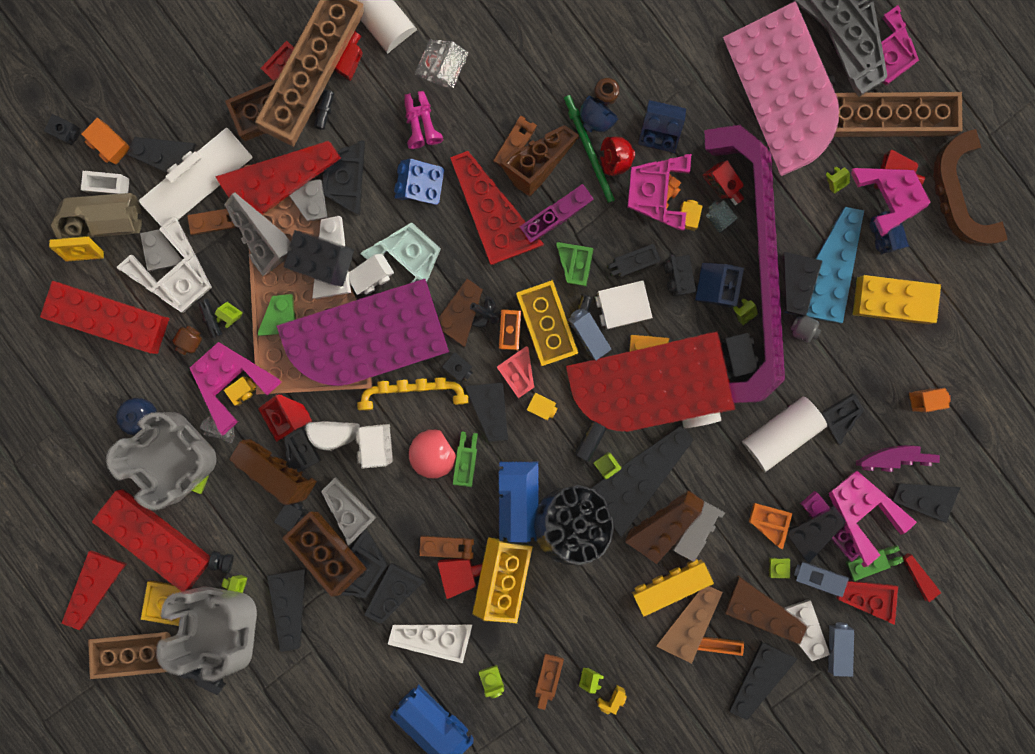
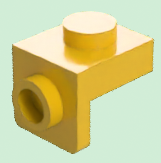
[597,685,627,714]

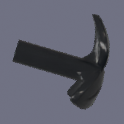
[470,296,501,327]

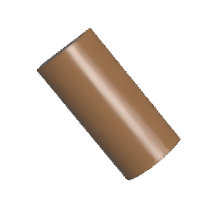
[88,632,171,679]

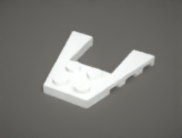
[117,217,212,313]

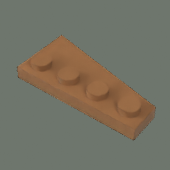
[656,586,723,664]

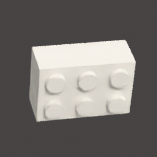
[356,424,393,468]

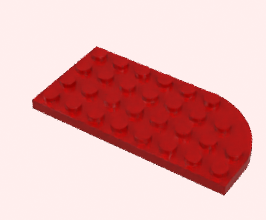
[566,332,735,432]

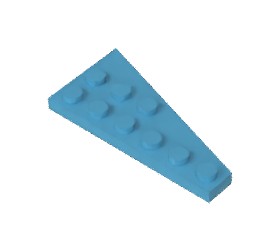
[785,207,864,323]

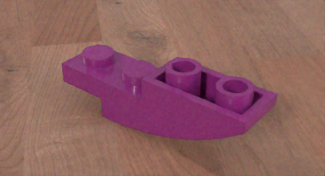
[520,184,594,243]
[856,445,940,472]
[800,491,859,562]

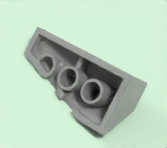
[225,193,292,276]

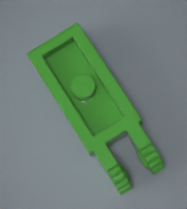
[453,431,478,487]
[846,545,904,581]

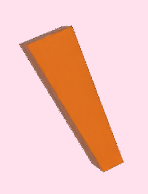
[698,637,744,656]

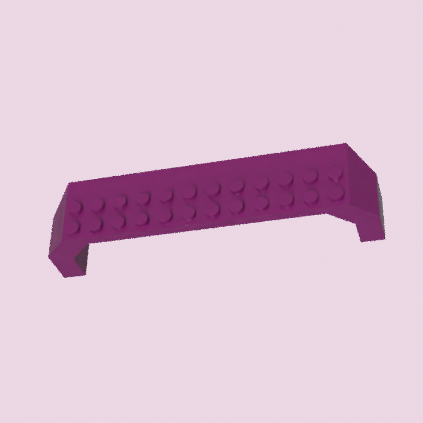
[704,125,785,403]

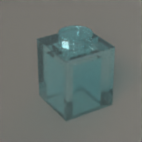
[706,200,738,233]

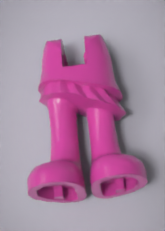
[404,91,443,149]

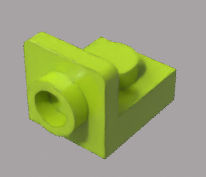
[479,665,504,698]

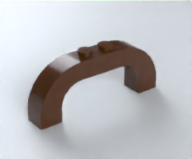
[934,129,1008,246]

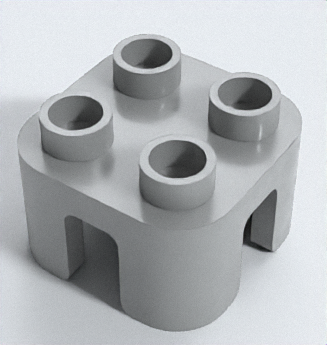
[107,412,216,509]
[157,587,257,681]

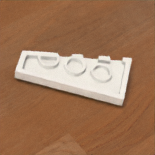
[312,216,351,299]
[388,625,472,663]

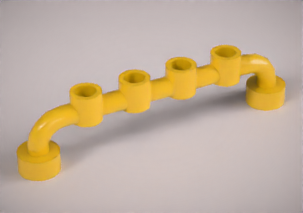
[357,377,468,410]

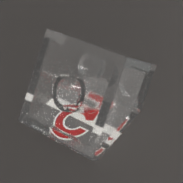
[415,39,468,88]

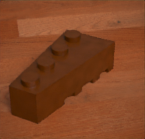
[229,439,317,505]
[625,490,704,564]
[725,575,807,645]

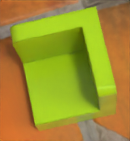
[593,452,622,479]

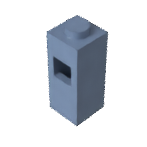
[567,309,612,360]
[794,562,849,597]
[828,622,854,677]

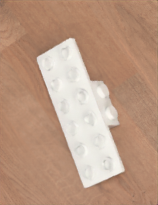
[139,128,252,227]

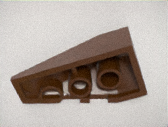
[500,125,579,197]

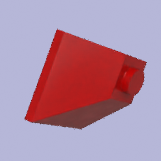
[258,394,312,442]

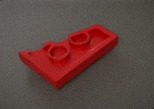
[837,581,898,625]

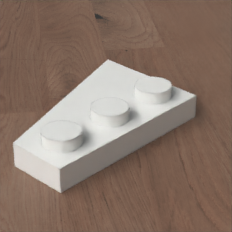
[785,599,830,661]

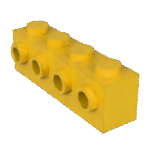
[632,559,714,616]

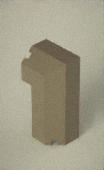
[51,193,142,239]

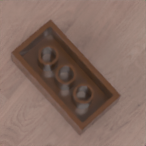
[225,79,315,142]
[282,511,367,597]

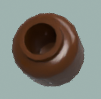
[594,78,619,106]
[172,325,202,355]

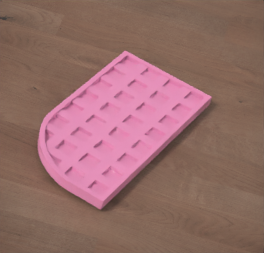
[723,1,839,176]

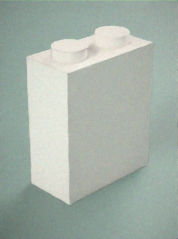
[595,281,652,330]

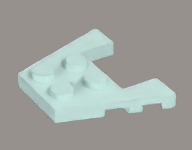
[361,223,441,283]

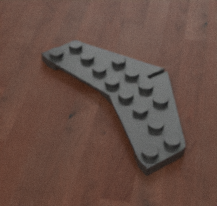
[792,0,887,97]

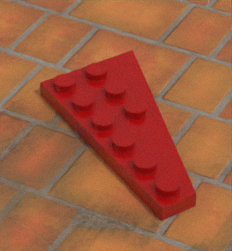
[215,141,341,215]
[450,151,544,265]

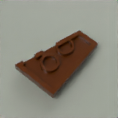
[438,278,483,347]

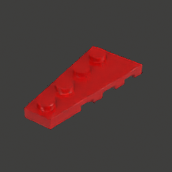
[61,550,127,630]

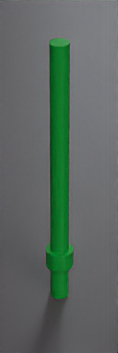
[564,95,615,203]

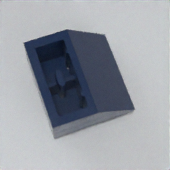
[638,100,686,153]
[870,211,909,255]
[695,263,744,308]

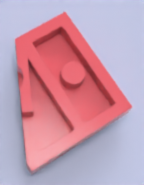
[497,346,534,398]

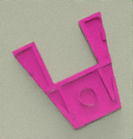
[190,342,282,435]
[828,471,917,567]

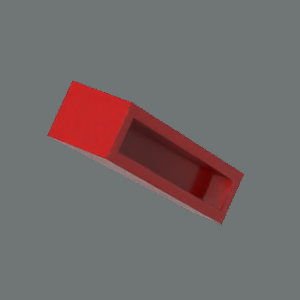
[903,553,941,602]

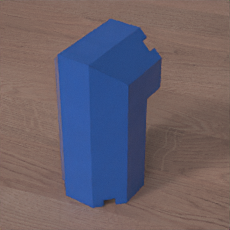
[499,461,538,542]
[390,684,474,754]

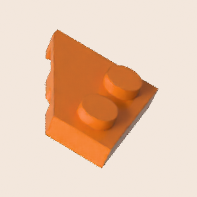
[749,503,792,549]

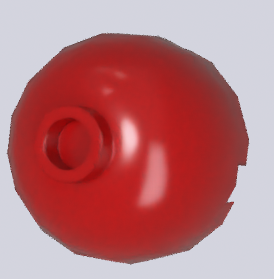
[600,137,635,176]

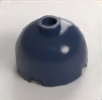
[580,95,619,132]
[116,398,157,436]

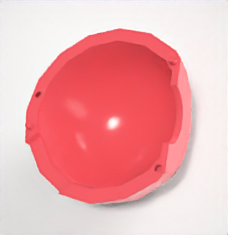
[409,430,457,478]

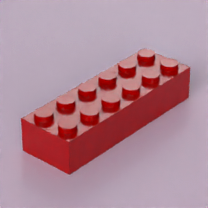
[40,281,169,354]
[92,489,211,592]

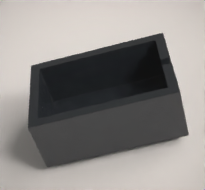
[284,230,354,287]

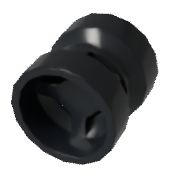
[209,551,234,573]

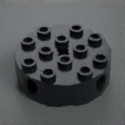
[534,485,614,565]

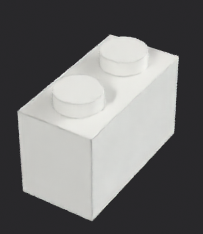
[81,171,129,195]
[349,254,394,295]

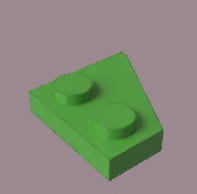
[556,242,594,287]
[258,294,295,336]

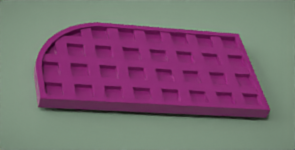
[277,279,449,386]

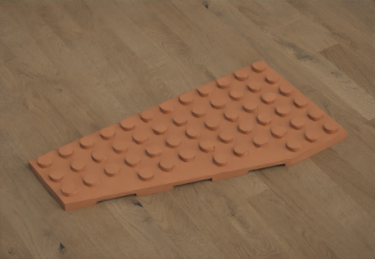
[244,165,372,394]

